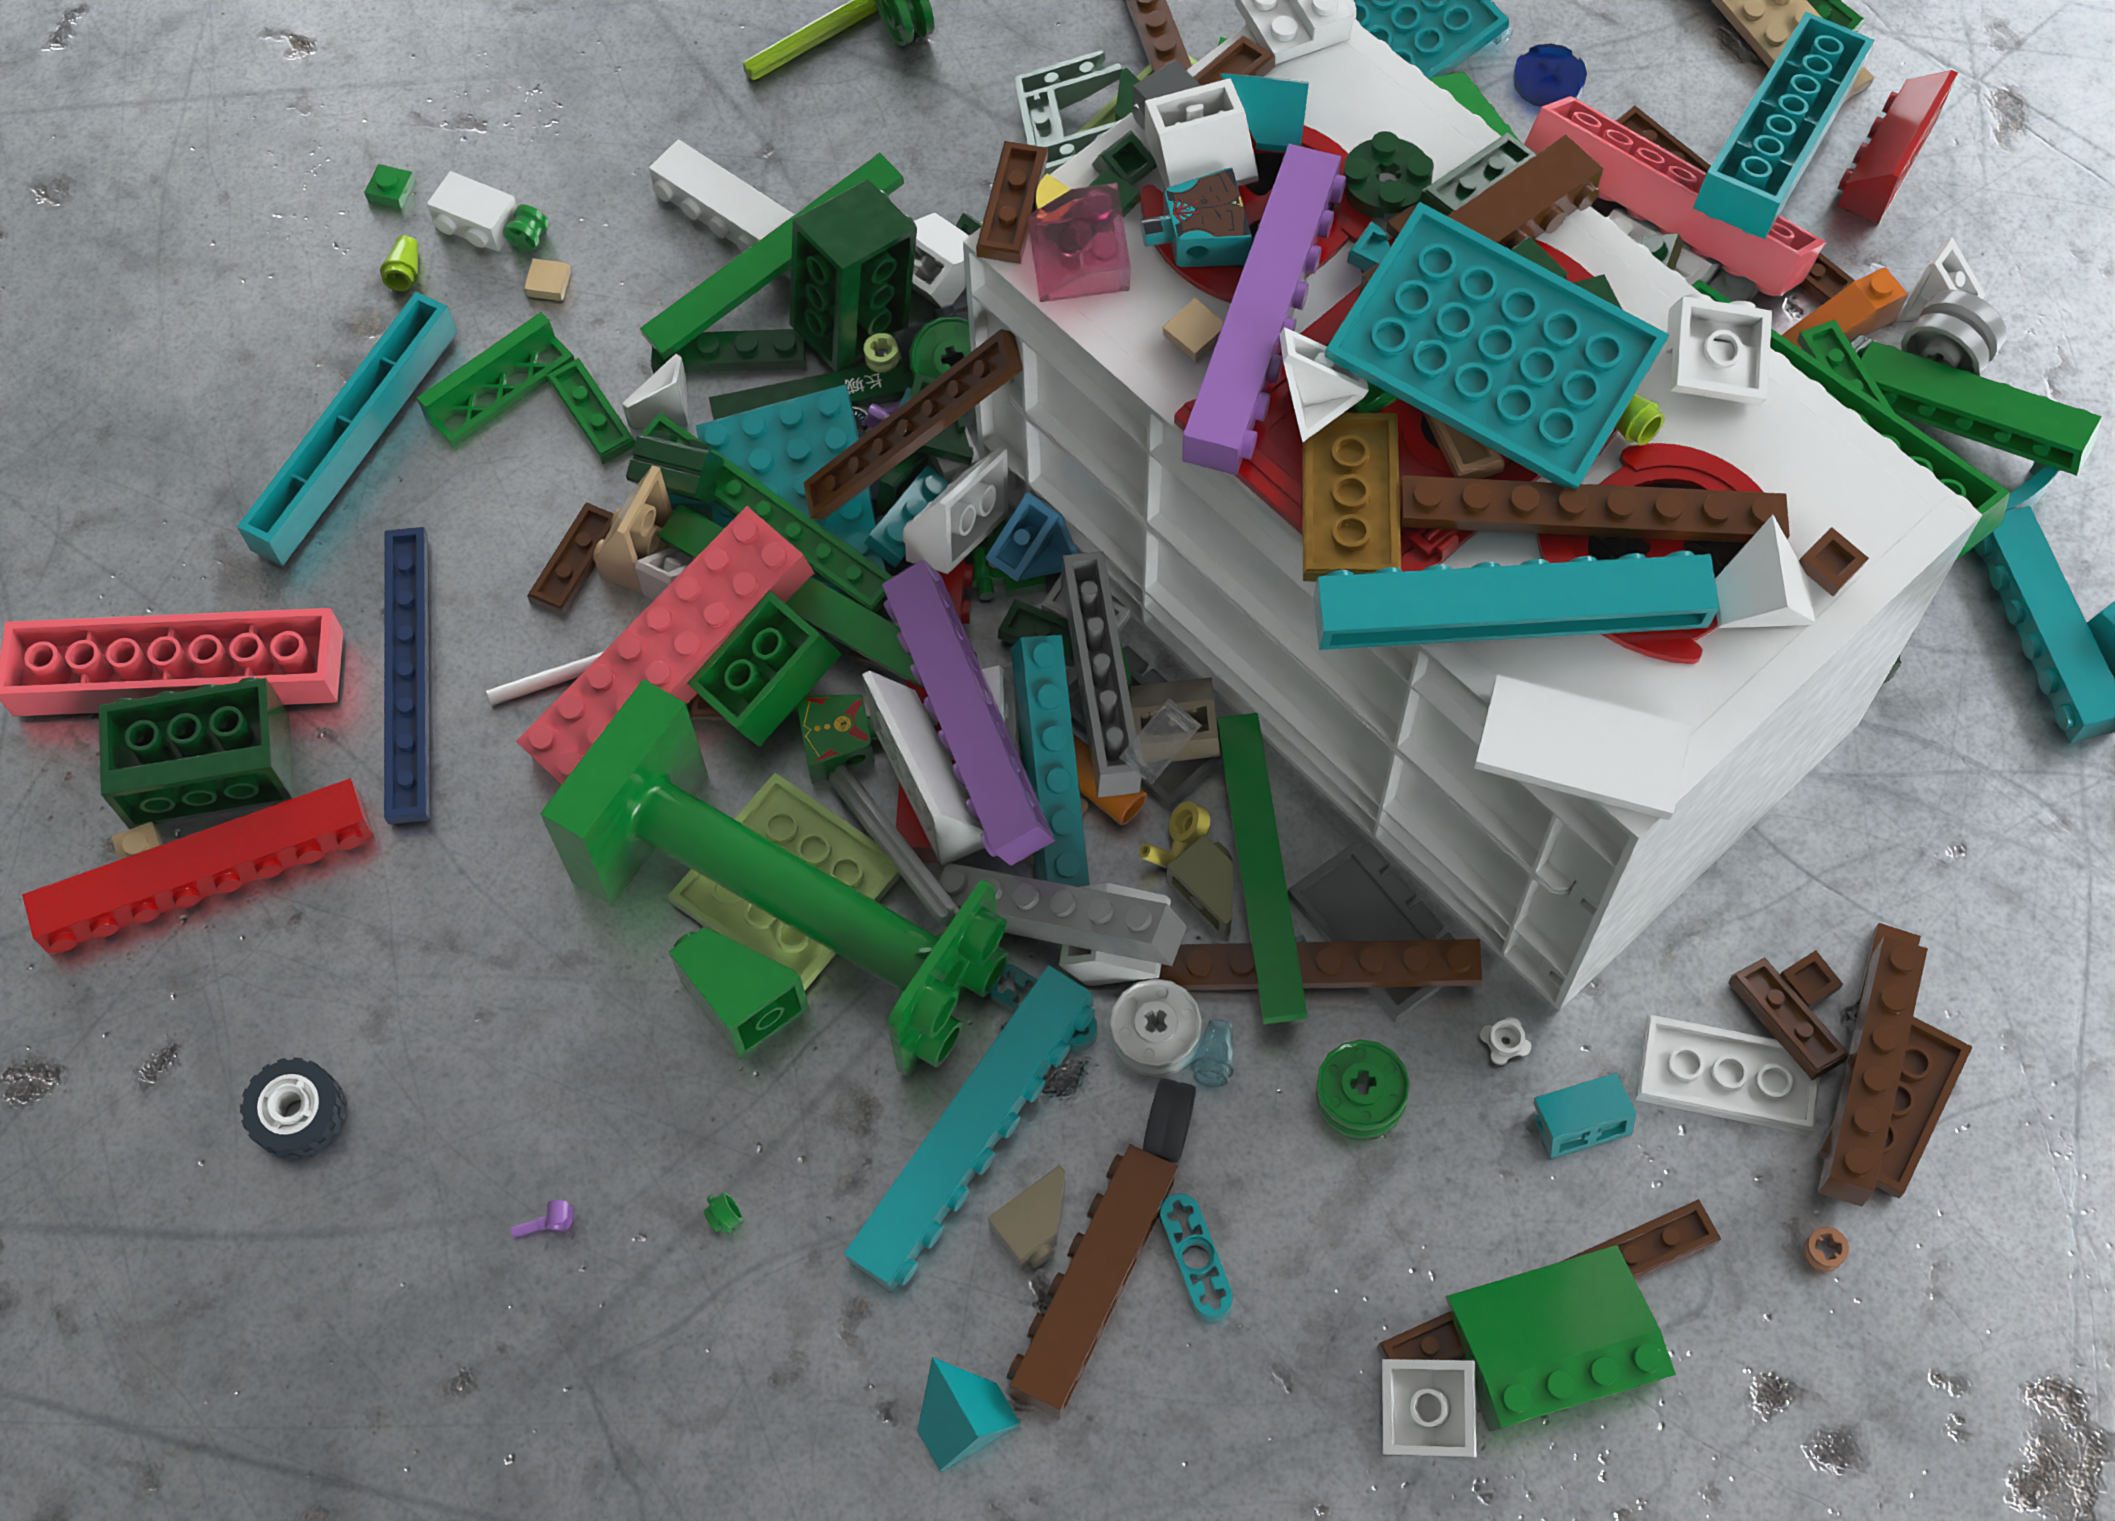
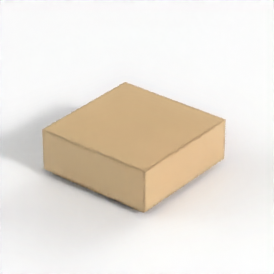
[524,258,571,301]
[1162,298,1224,362]

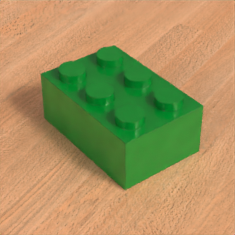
[687,590,842,747]

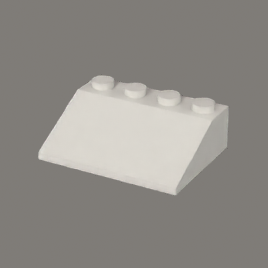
[862,671,985,867]

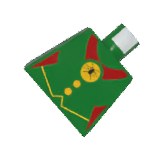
[797,694,878,784]

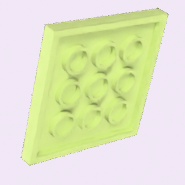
[668,772,901,991]

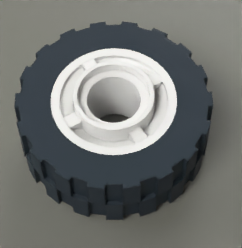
[240,1057,346,1160]

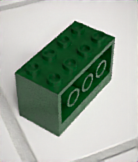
[789,179,917,372]
[98,677,294,829]

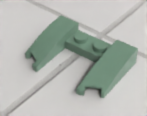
[1014,50,1122,177]

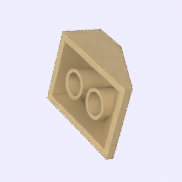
[593,465,673,594]

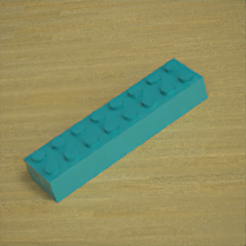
[1693,12,1875,239]

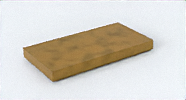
[1302,413,1401,582]

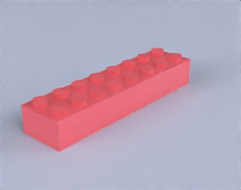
[1524,96,1826,296]
[516,506,814,785]
[0,608,343,716]

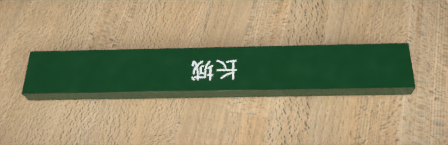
[709,354,960,420]

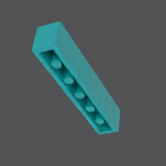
[1974,506,2115,743]
[1010,635,1090,887]

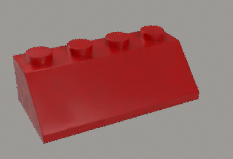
[1837,70,1958,224]

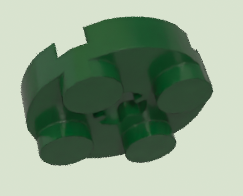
[1343,131,1434,219]

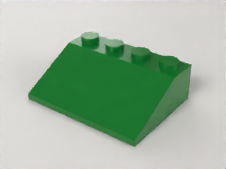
[1445,1245,1676,1431]

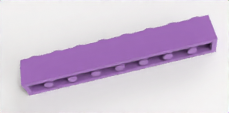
[1182,144,1346,475]
[882,559,1055,866]

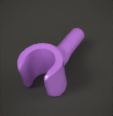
[862,400,901,429]
[510,1200,573,1238]

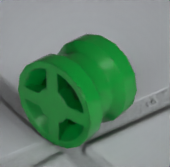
[503,204,550,252]

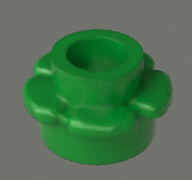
[704,1191,743,1234]

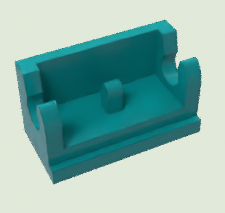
[1533,1073,1636,1159]

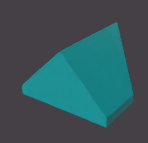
[1220,73,1309,153]
[917,1357,1020,1472]

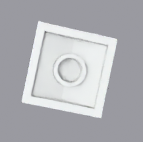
[1382,1359,1477,1457]

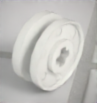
[1110,979,1202,1078]

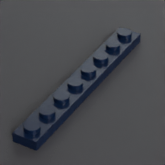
[384,527,430,824]

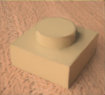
[112,821,162,860]

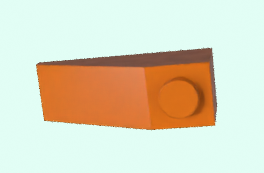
[1782,267,1908,349]

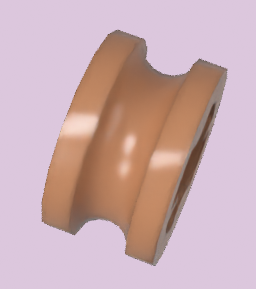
[1803,1227,1849,1272]

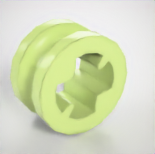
[864,333,899,373]

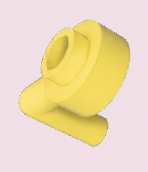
[1139,801,1210,869]

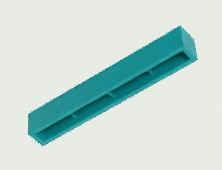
[236,292,458,566]
[1313,551,1719,650]
[843,965,1095,1292]

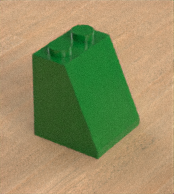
[668,926,809,1058]

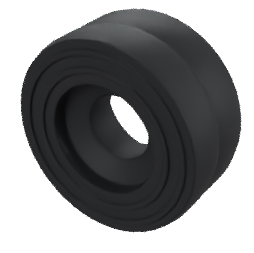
[1143,1078,1196,1163]

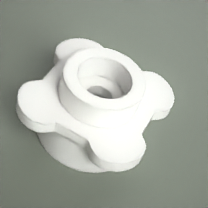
[1480,1017,1531,1065]

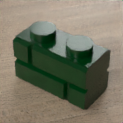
[626,430,724,504]

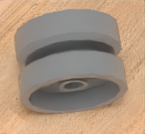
[1901,289,2007,376]

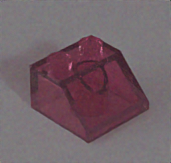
[1027,183,1131,302]

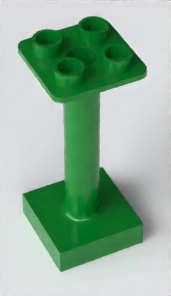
[540,679,1009,1077]

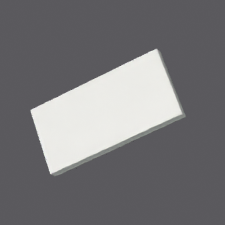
[1473,674,1692,820]
[1635,1014,1820,1136]

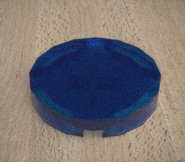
[1513,43,1587,107]

